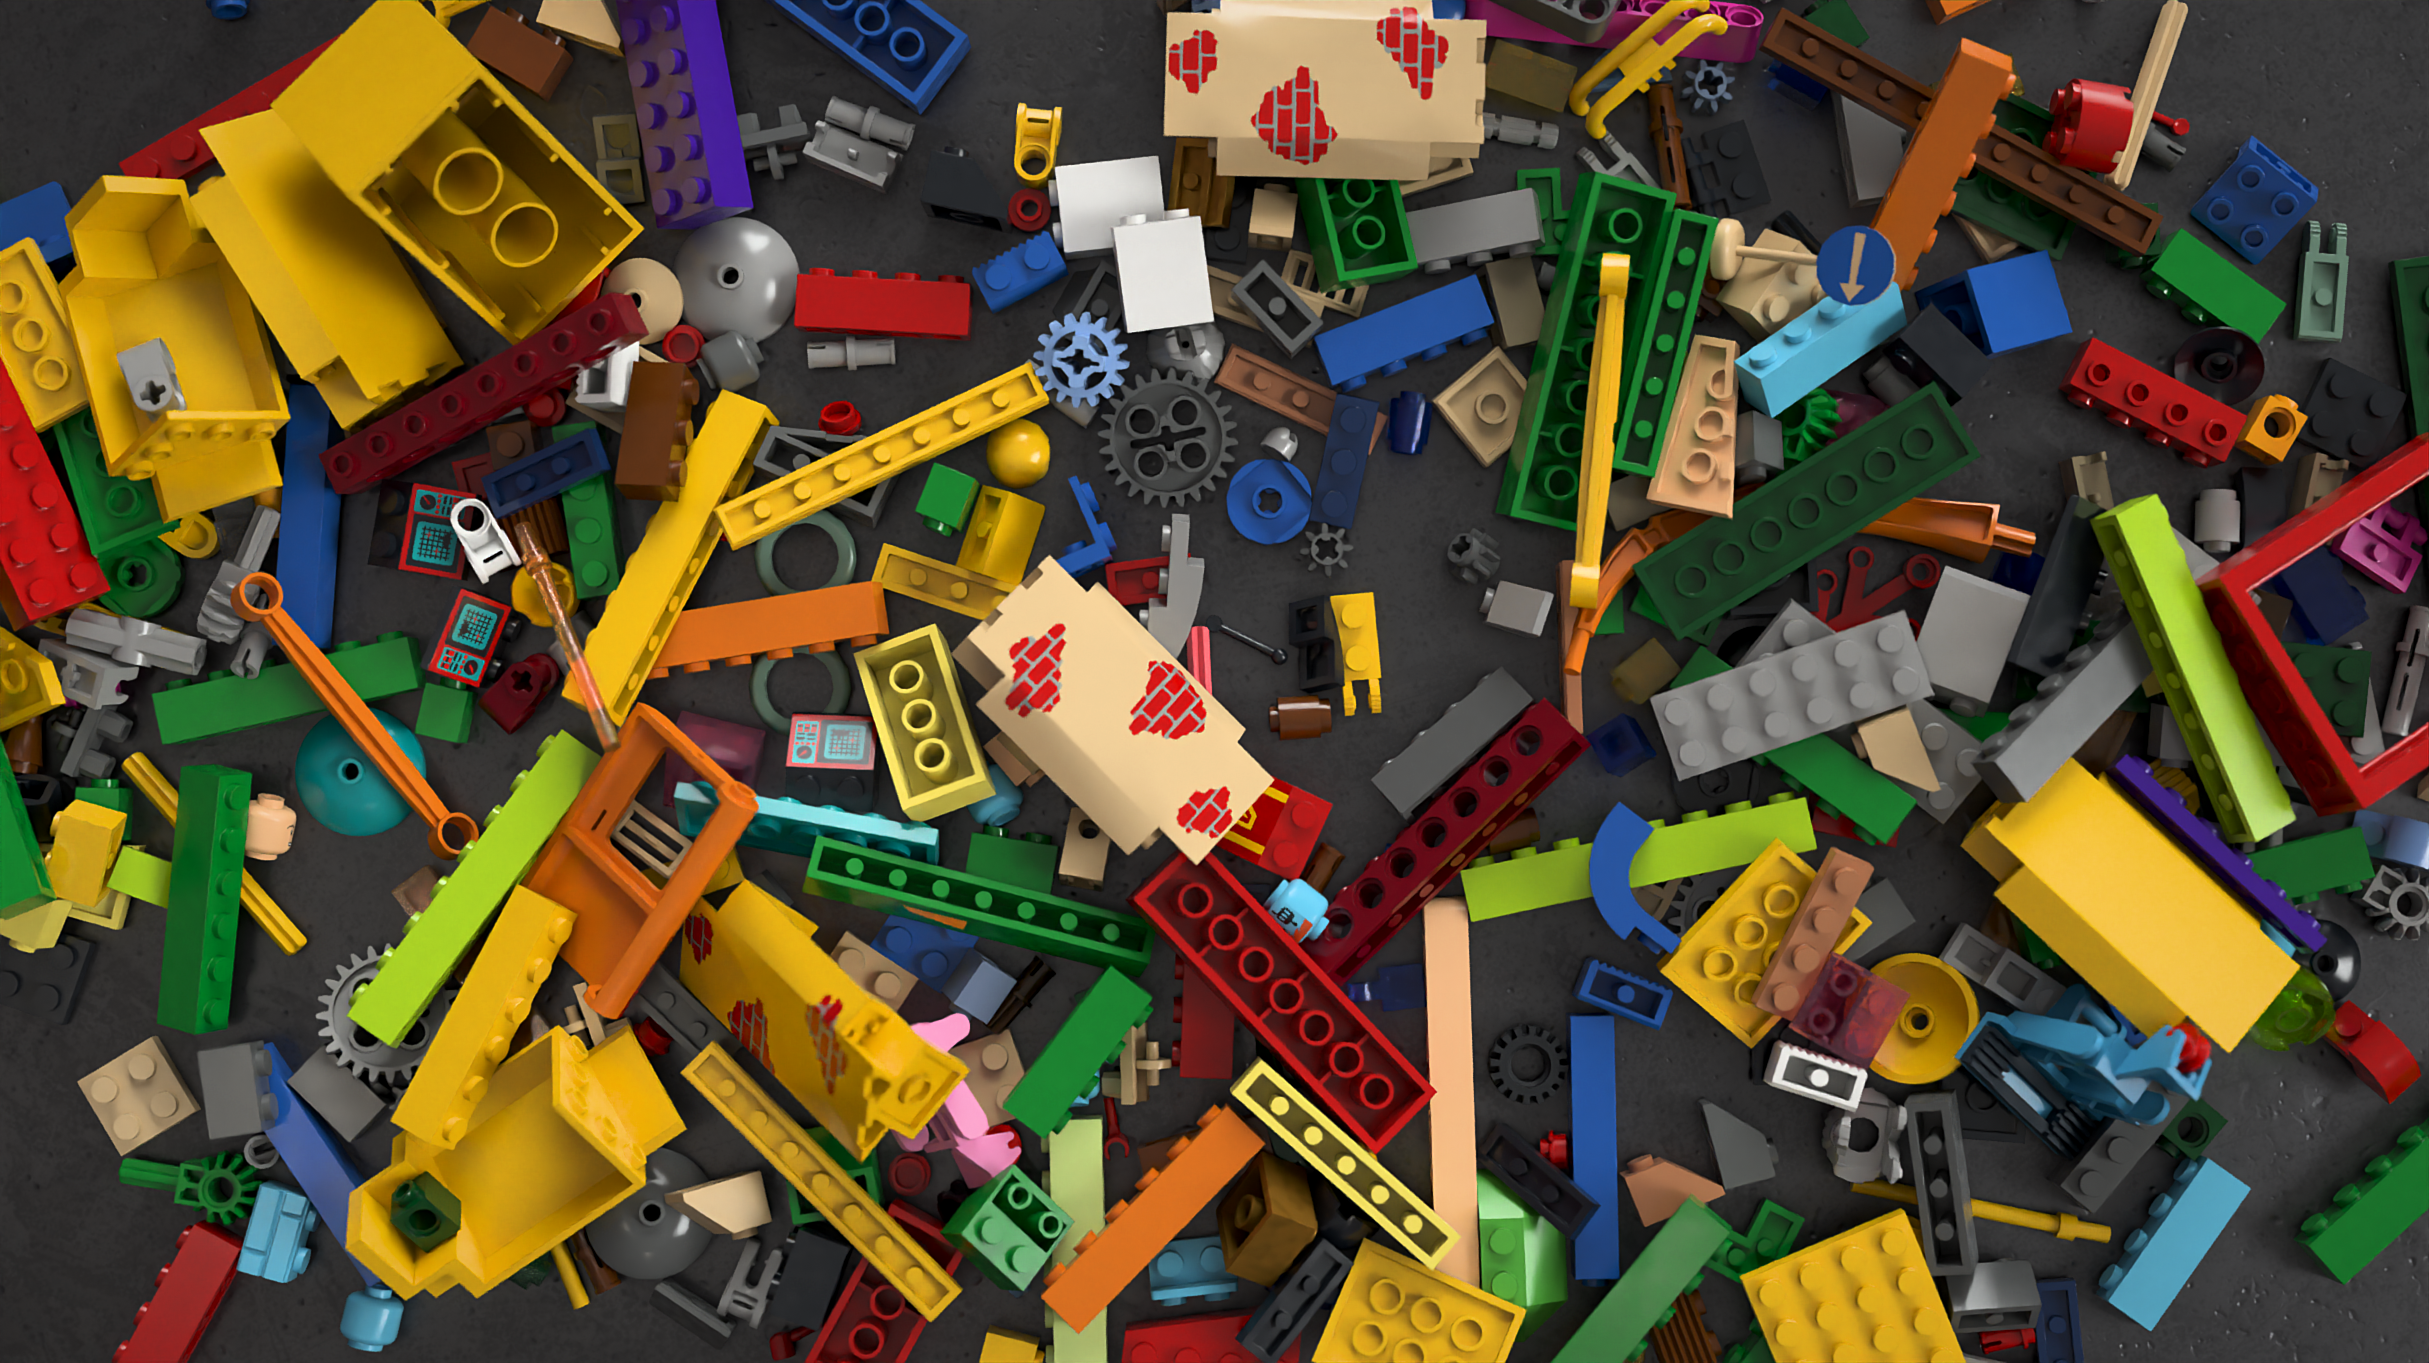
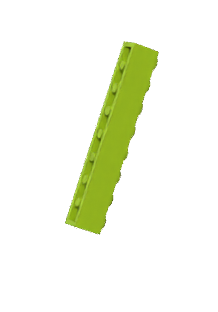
[2090,494,2296,843]
[346,730,602,1049]
[1460,791,1817,922]

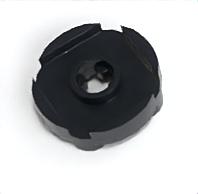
[1671,758,1760,818]

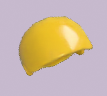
[986,418,1051,489]
[510,561,581,628]

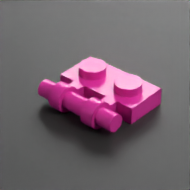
[2329,501,2428,594]

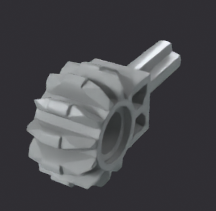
[197,505,281,645]
[2350,865,2429,941]

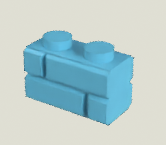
[236,1180,321,1283]

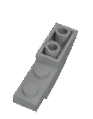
[1139,514,1204,659]
[1939,922,2095,1028]

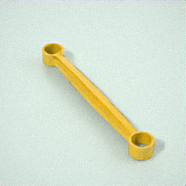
[1569,253,1630,609]

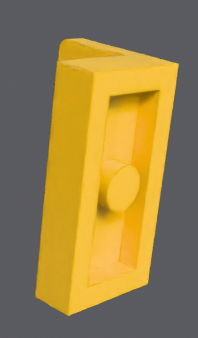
[956,485,1045,586]

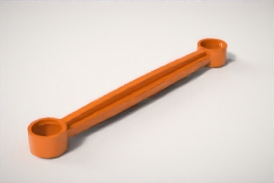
[230,572,479,861]

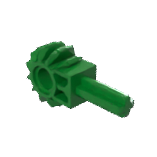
[1773,386,1843,478]
[118,1150,265,1226]

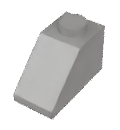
[1479,580,1554,640]

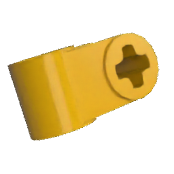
[1014,103,1062,190]

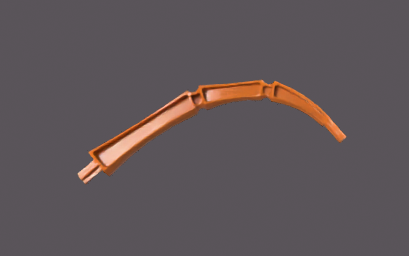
[1563,482,2036,676]

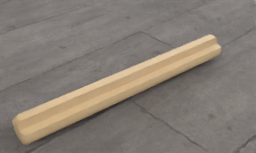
[2103,0,2188,191]

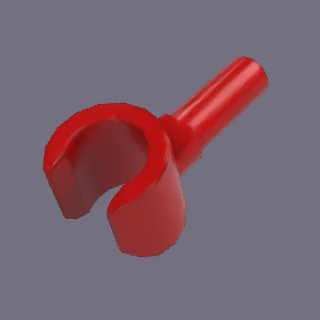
[1103,1097,1129,1161]
[769,1322,826,1361]

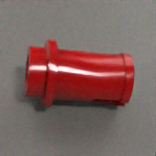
[1977,1328,2036,1355]

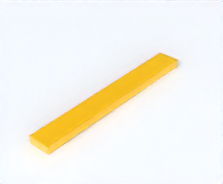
[713,362,1050,551]
[681,1040,963,1323]

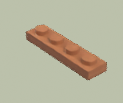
[1750,847,1874,1022]

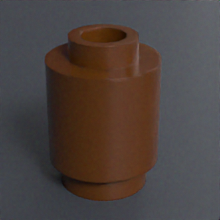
[1268,695,1332,741]
[1485,807,1540,856]

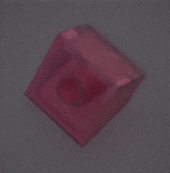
[663,711,766,809]

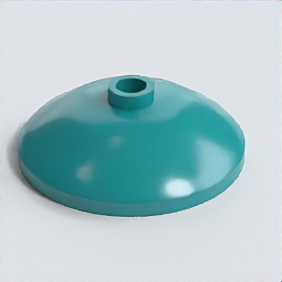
[295,707,426,836]

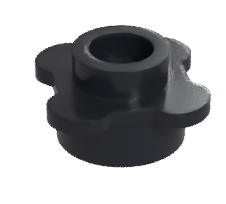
[937,1179,973,1223]

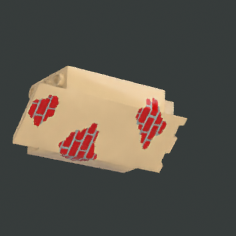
[1164,0,1486,181]
[951,555,1274,865]

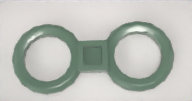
[748,510,857,736]

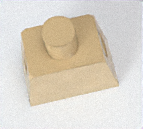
[1059,807,1112,892]

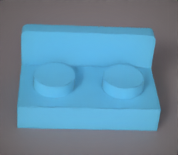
[1148,1234,1238,1306]

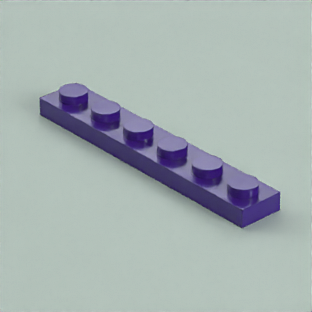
[2104,754,2327,954]

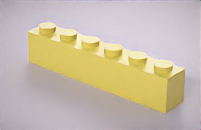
[1230,1056,1461,1270]

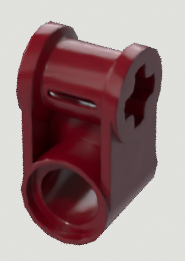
[477,653,559,735]

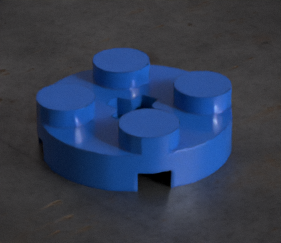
[1226,459,1312,546]

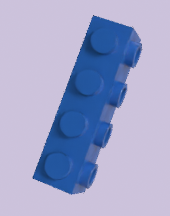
[1312,274,1495,393]

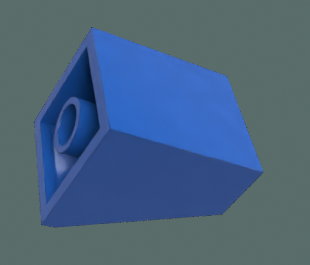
[1915,249,2073,359]

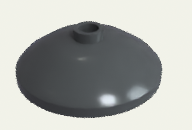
[585,1148,713,1280]

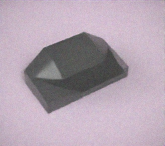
[1052,260,1123,351]

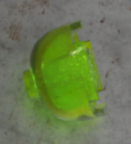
[2249,966,2336,1051]

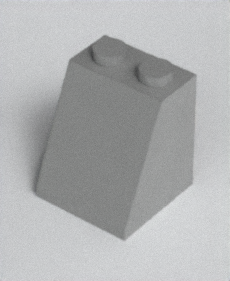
[1916,566,2031,718]

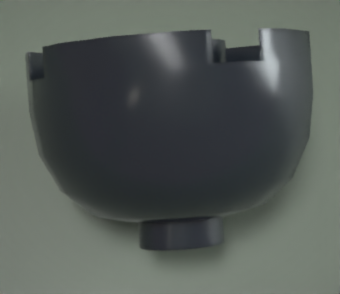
[1308,1169,1382,1251]

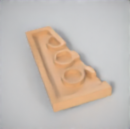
[1646,334,1740,519]

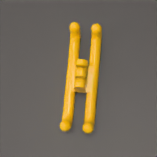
[1569,0,1728,139]

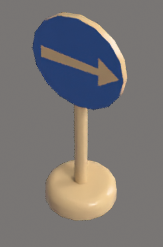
[1710,218,1896,306]

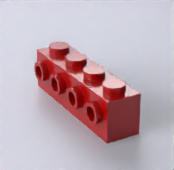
[2058,337,2248,469]

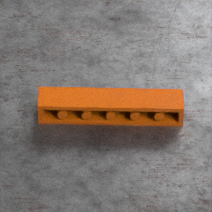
[1868,37,2016,293]
[646,581,890,680]
[1041,1102,1265,1334]

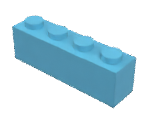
[1734,281,1908,418]
[2096,1155,2251,1332]

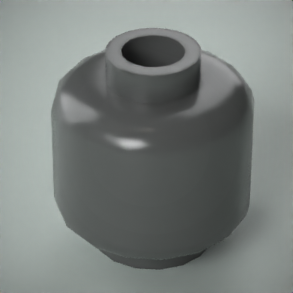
[696,331,764,392]

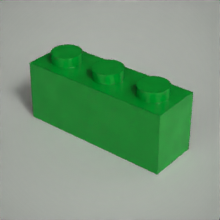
[2139,228,2287,344]

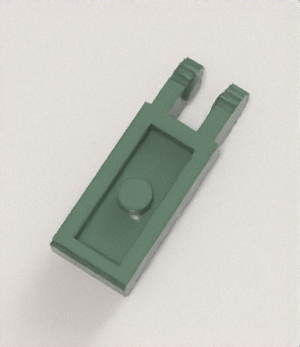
[2293,220,2349,344]

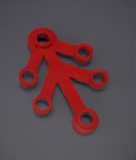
[1814,546,1941,641]

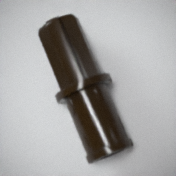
[983,955,1056,1035]

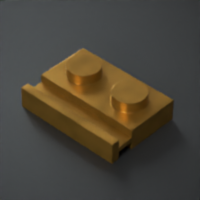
[1167,137,1235,228]

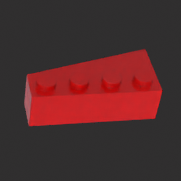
[1121,1305,1302,1363]

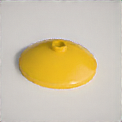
[1848,953,1980,1085]

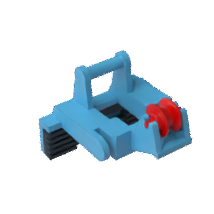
[1954,984,2212,1161]

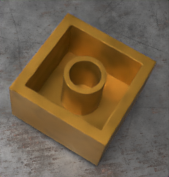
[1216,1151,1318,1288]

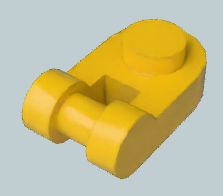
[158,512,222,560]

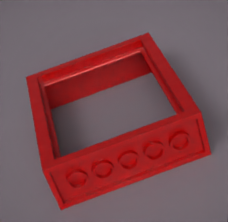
[2195,432,2429,817]

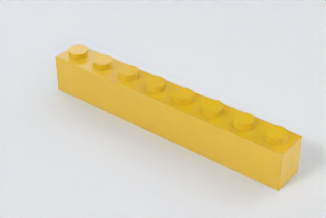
[561,389,780,727]

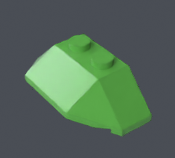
[1476,1168,1568,1343]

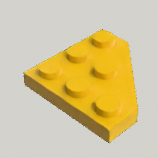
[0,626,66,733]

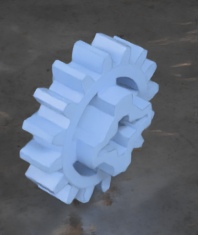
[1033,312,1130,408]

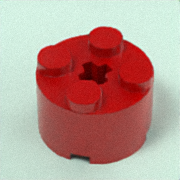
[2042,78,2134,174]

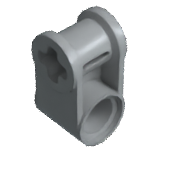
[117,337,187,423]

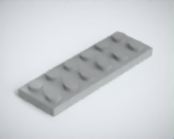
[1736,598,1983,824]
[1650,610,1934,781]

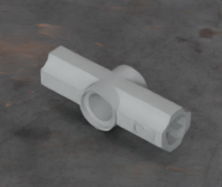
[65,608,207,675]

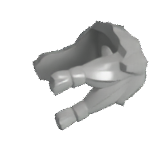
[1821,1087,1907,1184]

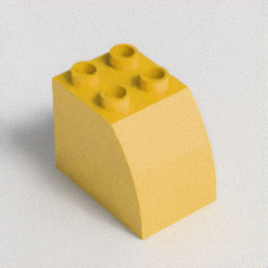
[270,0,645,346]

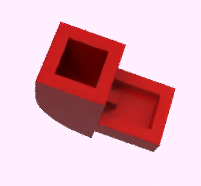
[2317,1000,2421,1104]

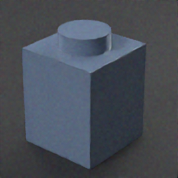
[941,947,1017,1024]

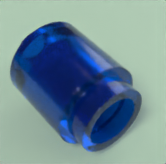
[1385,391,1433,456]

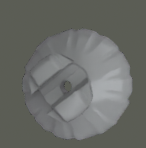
[1146,321,1226,386]

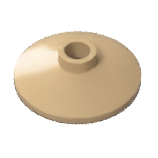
[600,258,683,345]

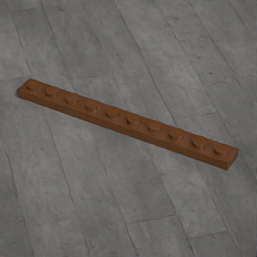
[1758,7,2164,258]

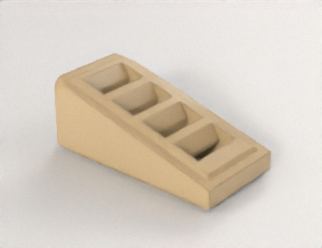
[1281,248,1369,319]

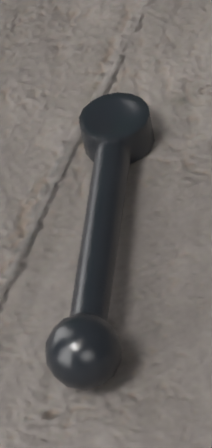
[1205,615,1288,665]

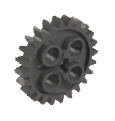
[1098,367,1238,508]

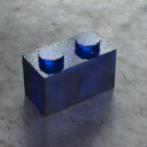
[2269,545,2370,646]

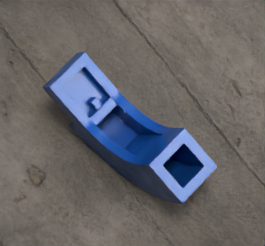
[1589,801,1681,955]

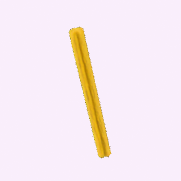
[121,752,307,956]

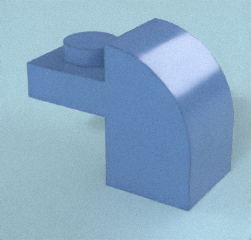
[2352,810,2429,873]

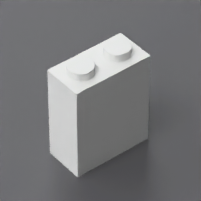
[1048,156,1164,260]
[1110,208,1214,333]

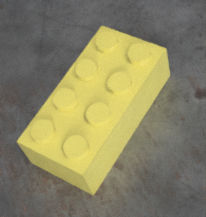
[853,623,997,822]

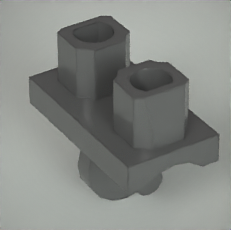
[737,104,813,180]
[51,704,133,779]

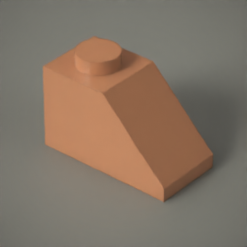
[1619,1154,1726,1227]

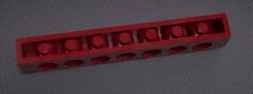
[318,292,650,494]
[1298,697,1591,987]

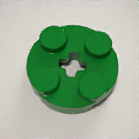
[96,537,186,619]

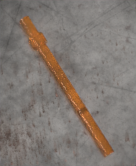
[514,522,621,752]

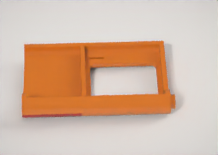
[520,702,759,1019]

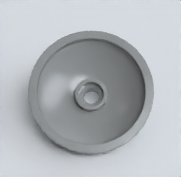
[672,217,800,343]

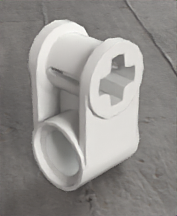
[451,498,522,584]

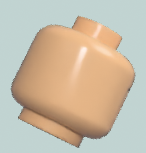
[244,793,297,860]

